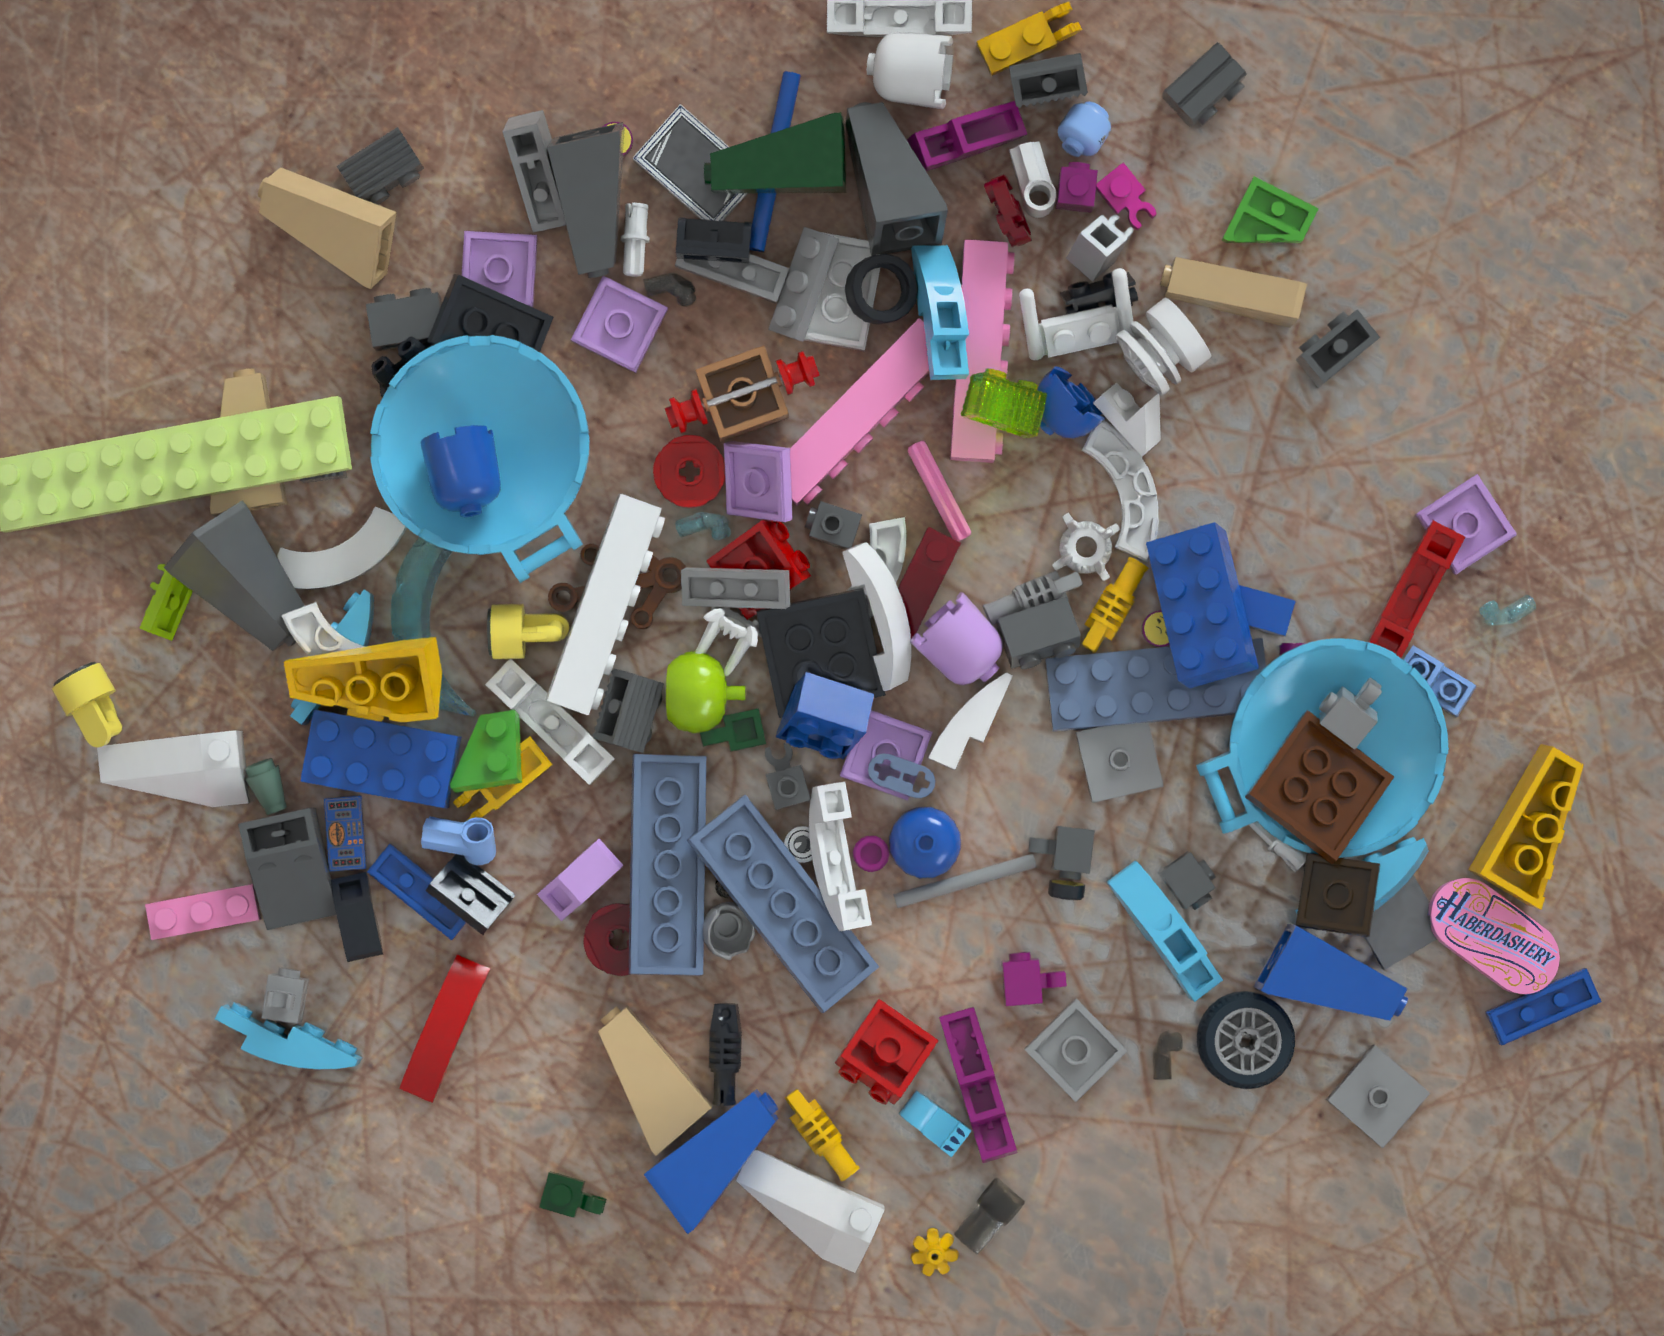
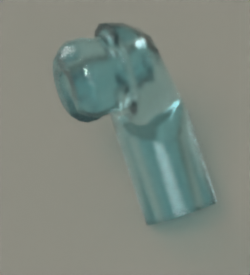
[675,512,731,540]
[1479,595,1536,626]

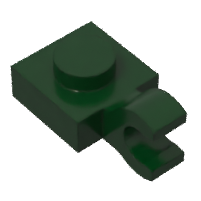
[700,708,766,752]
[539,1171,607,1218]

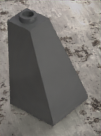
[845,102,948,256]
[547,122,625,278]
[164,500,305,651]

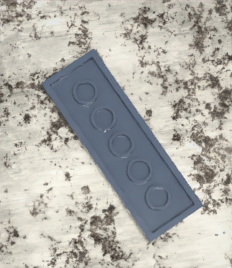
[1045,638,1266,732]
[629,754,707,976]
[687,795,879,1013]

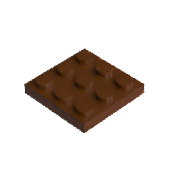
[1245,710,1394,864]

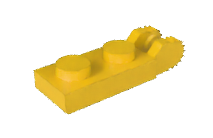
[976,2,1082,76]
[453,736,553,820]

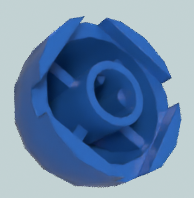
[1034,366,1105,438]
[889,807,961,879]

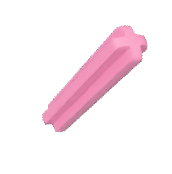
[908,441,971,542]

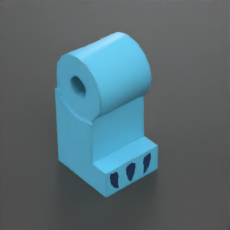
[899,1090,971,1157]

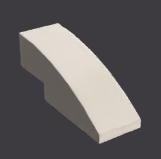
[928,673,1013,770]

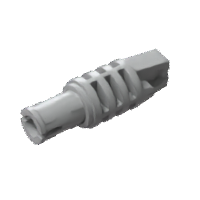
[983,571,1083,626]

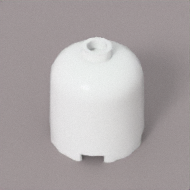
[867,32,953,109]

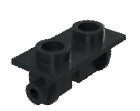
[1060,272,1138,315]

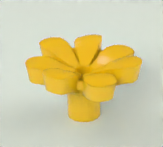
[911,1228,959,1276]

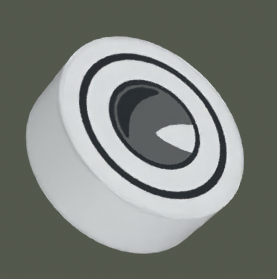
[784,826,812,863]

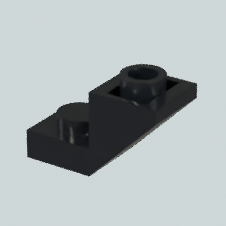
[331,872,383,962]

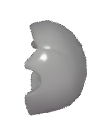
[703,902,755,960]

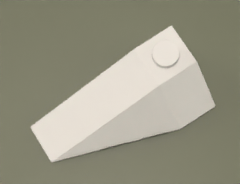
[97,730,250,807]
[736,1149,885,1273]

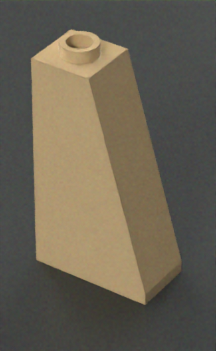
[258,167,397,289]
[1160,257,1307,328]
[210,369,288,517]
[598,1006,713,1156]

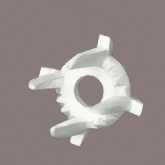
[1052,512,1120,581]
[695,607,762,676]

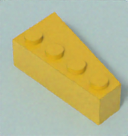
[1468,744,1584,910]

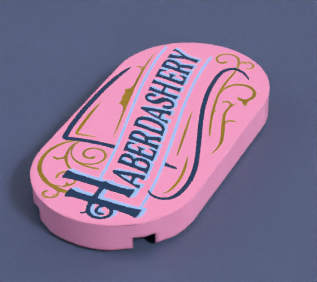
[1428,878,1560,994]

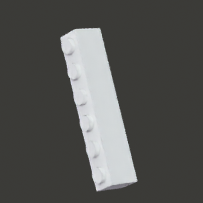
[545,493,665,715]

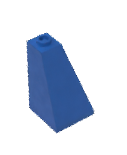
[1253,924,1408,1021]
[644,1089,779,1234]

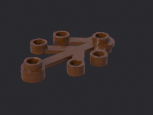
[548,544,686,629]

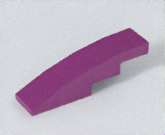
[939,1007,1018,1163]

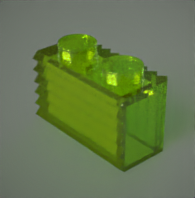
[961,368,1047,438]

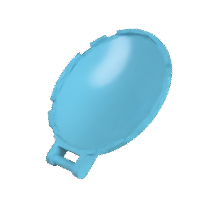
[370,335,590,583]
[1196,638,1449,858]

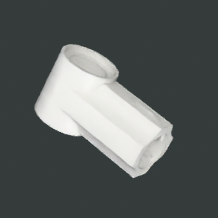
[1009,141,1056,218]

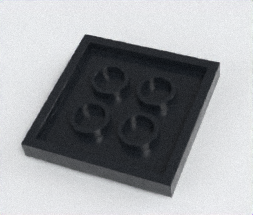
[756,588,886,718]

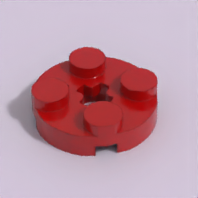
[653,435,725,508]

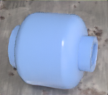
[1058,101,1111,157]

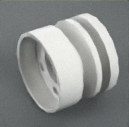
[1116,298,1211,396]

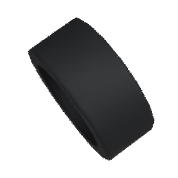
[845,254,918,325]

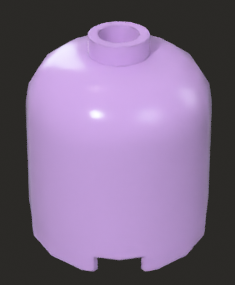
[910,592,1003,685]

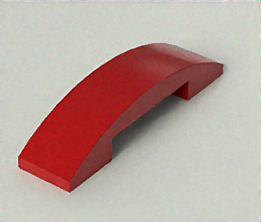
[1368,520,1466,658]
[399,954,491,1103]

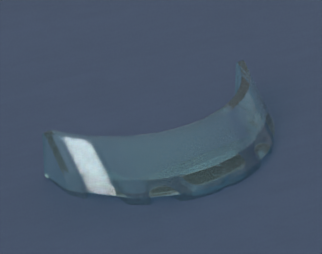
[391,537,478,717]

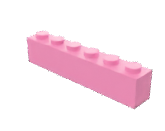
[950,240,1015,463]
[790,318,929,506]

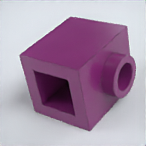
[1055,162,1098,213]

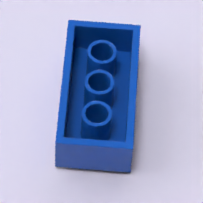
[1146,522,1259,688]
[300,710,462,808]

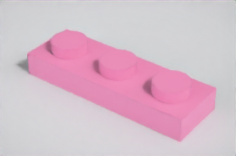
[145,884,261,940]

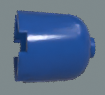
[420,425,501,517]

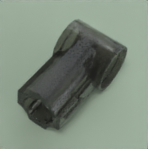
[953,1178,1025,1255]

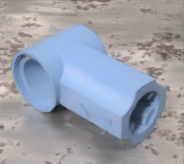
[421,816,496,865]

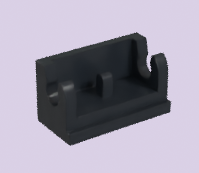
[675,217,752,264]

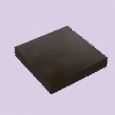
[1296,853,1381,937]

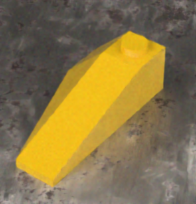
[283,637,442,722]

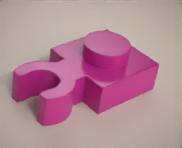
[1096,162,1157,230]

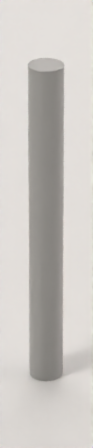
[893,854,1037,908]

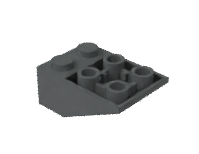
[238,808,336,930]

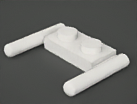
[1019,268,1135,360]

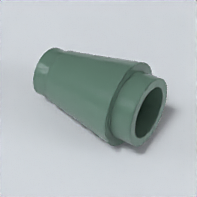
[244,758,287,815]

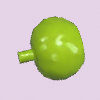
[666,651,746,733]

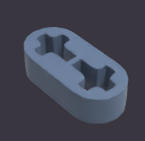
[868,753,935,798]

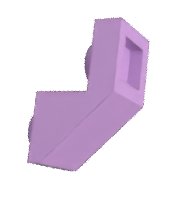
[537,839,623,921]

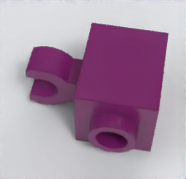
[1001,952,1067,1006]

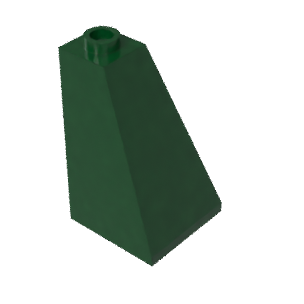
[704,112,846,193]

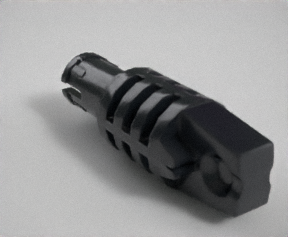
[709,1003,742,1106]

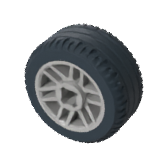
[1197,991,1295,1089]

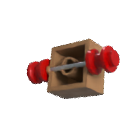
[664,345,820,442]

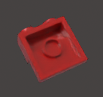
[706,519,811,620]
[835,999,939,1105]

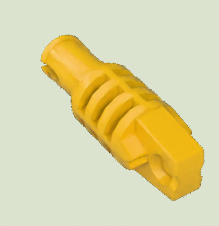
[1082,557,1149,653]
[785,1089,860,1182]

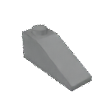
[502,110,566,233]

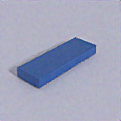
[367,843,466,940]
[1485,968,1602,1046]

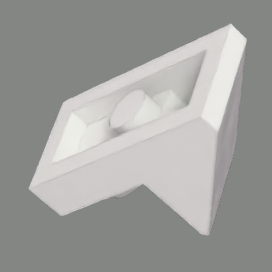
[1093,383,1161,457]

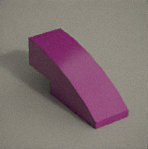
[907,101,1027,172]

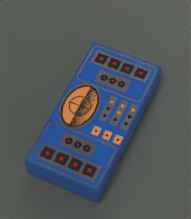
[324,796,367,871]

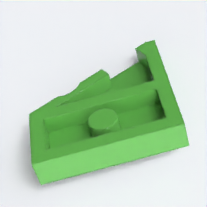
[1222,176,1319,243]
[450,710,522,793]

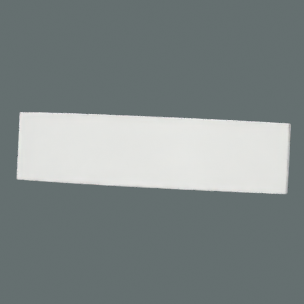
[827,0,972,37]
[842,542,911,691]
[485,659,615,785]
[809,782,872,931]

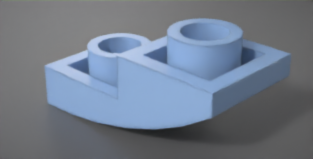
[1404,645,1476,717]

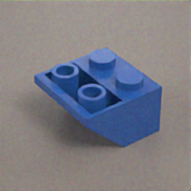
[776,672,874,759]

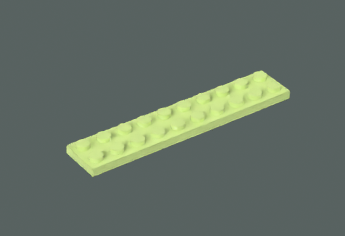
[0,396,352,533]

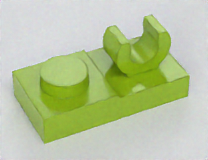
[140,564,193,641]

